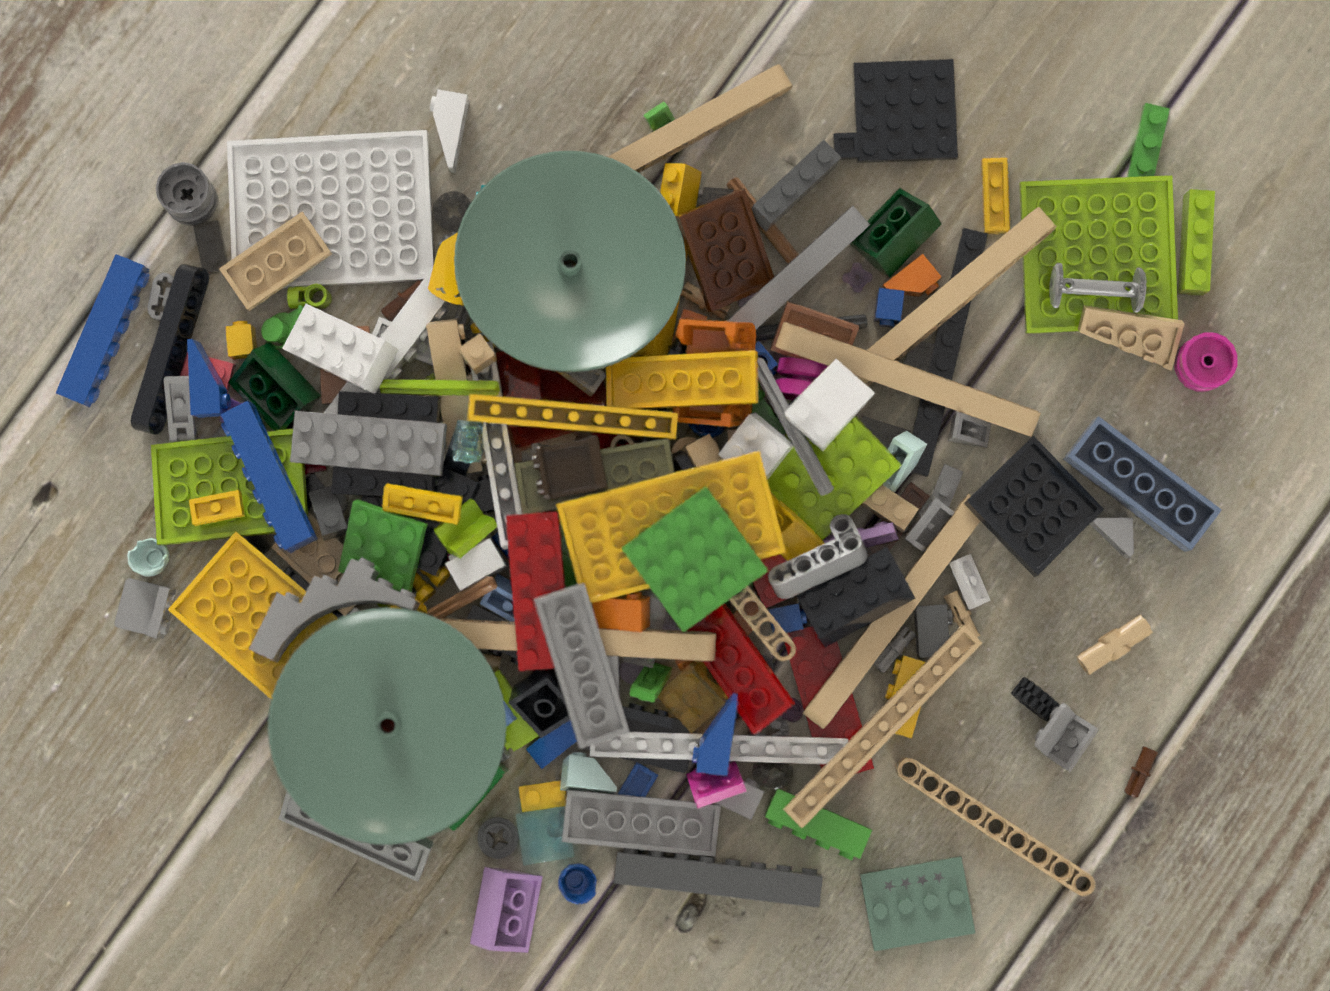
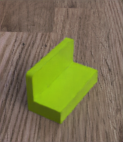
[434,499,497,559]

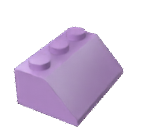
[470,867,543,953]

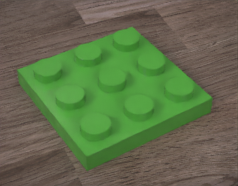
[338,499,427,593]

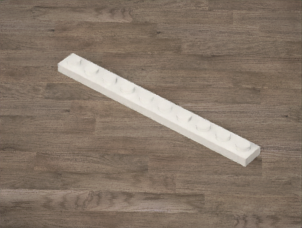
[590,731,848,764]

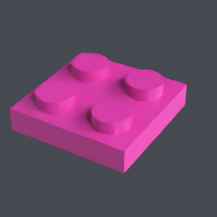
[686,761,746,809]

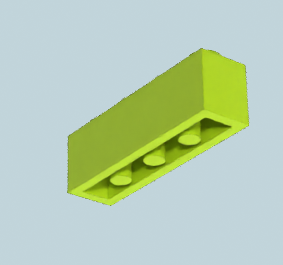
[1178,189,1215,296]

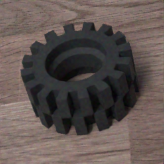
[1011,677,1060,722]

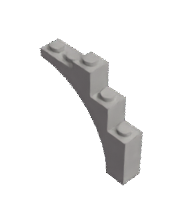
[249,558,420,663]

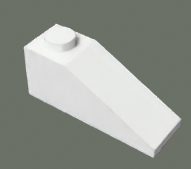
[430,89,469,173]

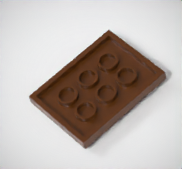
[675,189,774,312]

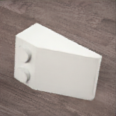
[784,359,875,451]

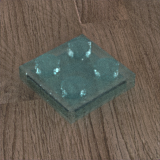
[516,806,575,865]

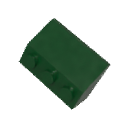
[850,188,942,277]
[228,342,321,431]

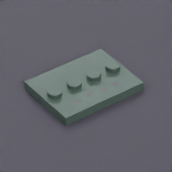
[860,856,976,951]

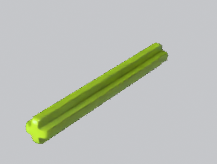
[379,379,500,396]

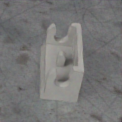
[901,495,954,553]

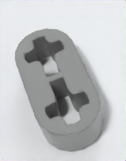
[148,273,174,321]

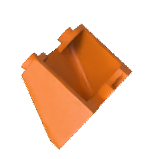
[672,319,756,427]

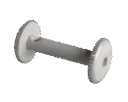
[1049,263,1146,312]

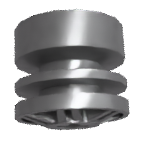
[156,162,218,226]

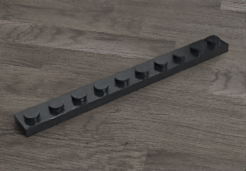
[911,228,988,477]

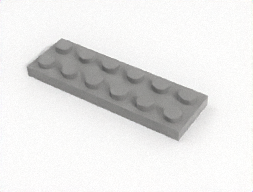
[290,411,447,476]
[533,583,629,749]
[561,789,721,857]
[279,792,434,882]

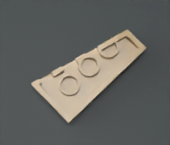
[1078,305,1184,371]

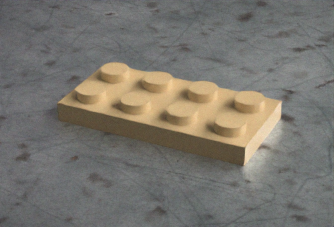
[219,211,332,311]
[271,512,358,616]

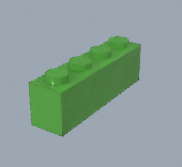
[764,787,872,860]

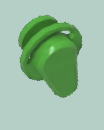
[261,305,304,349]

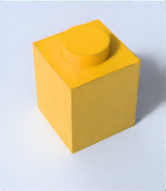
[225,321,257,360]

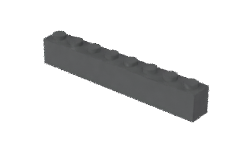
[614,848,823,908]

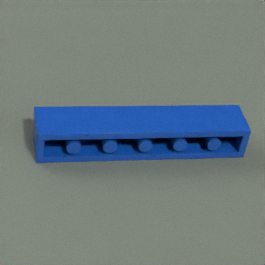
[56,254,150,407]
[221,401,318,553]

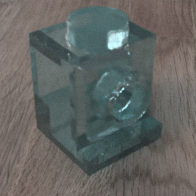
[453,420,483,463]

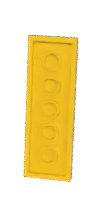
[606,350,758,409]

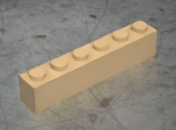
[426,318,487,473]

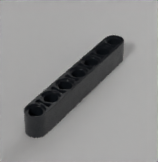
[130,264,209,435]

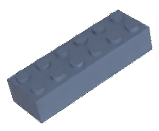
[1063,416,1222,552]

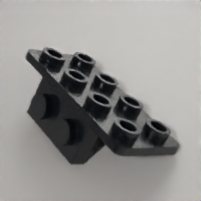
[588,703,697,773]

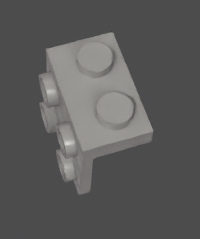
[115,578,177,639]
[1035,703,1099,772]

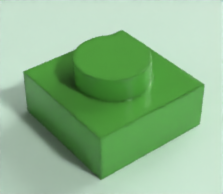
[643,102,675,132]

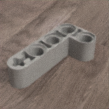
[768,514,868,599]

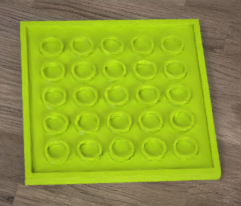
[1019,175,1178,334]

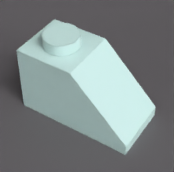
[882,431,927,492]
[560,752,617,794]

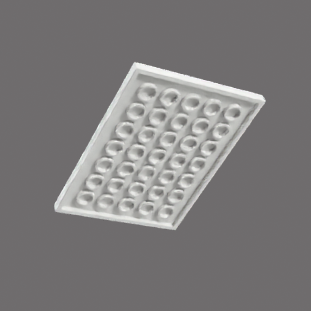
[227,130,434,289]

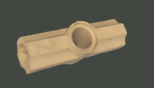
[1076,614,1153,675]

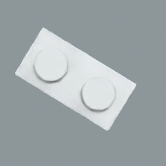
[949,554,991,610]

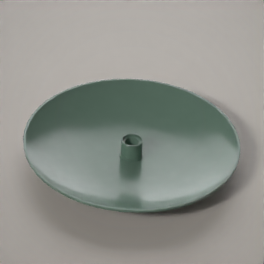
[454,151,686,372]
[268,608,506,845]

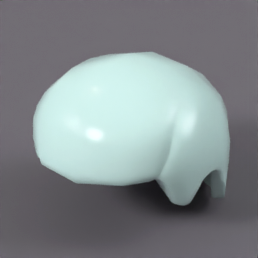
[127,538,170,577]

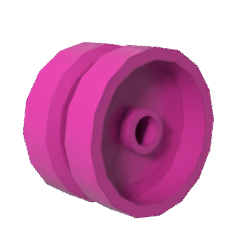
[1174,332,1238,392]
[775,357,828,401]

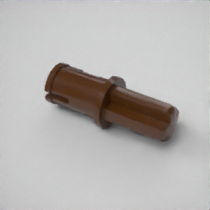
[381,280,421,321]
[1124,746,1158,798]

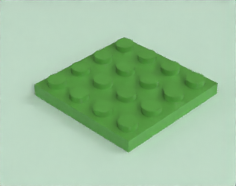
[621,486,768,632]

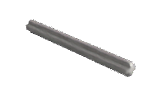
[758,358,833,495]

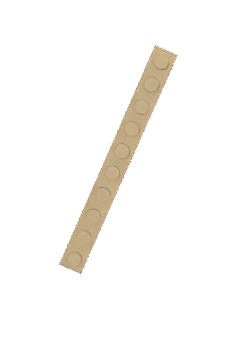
[783,625,982,828]

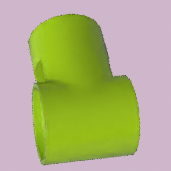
[287,284,332,310]

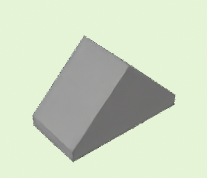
[948,412,991,448]
[1090,518,1134,559]

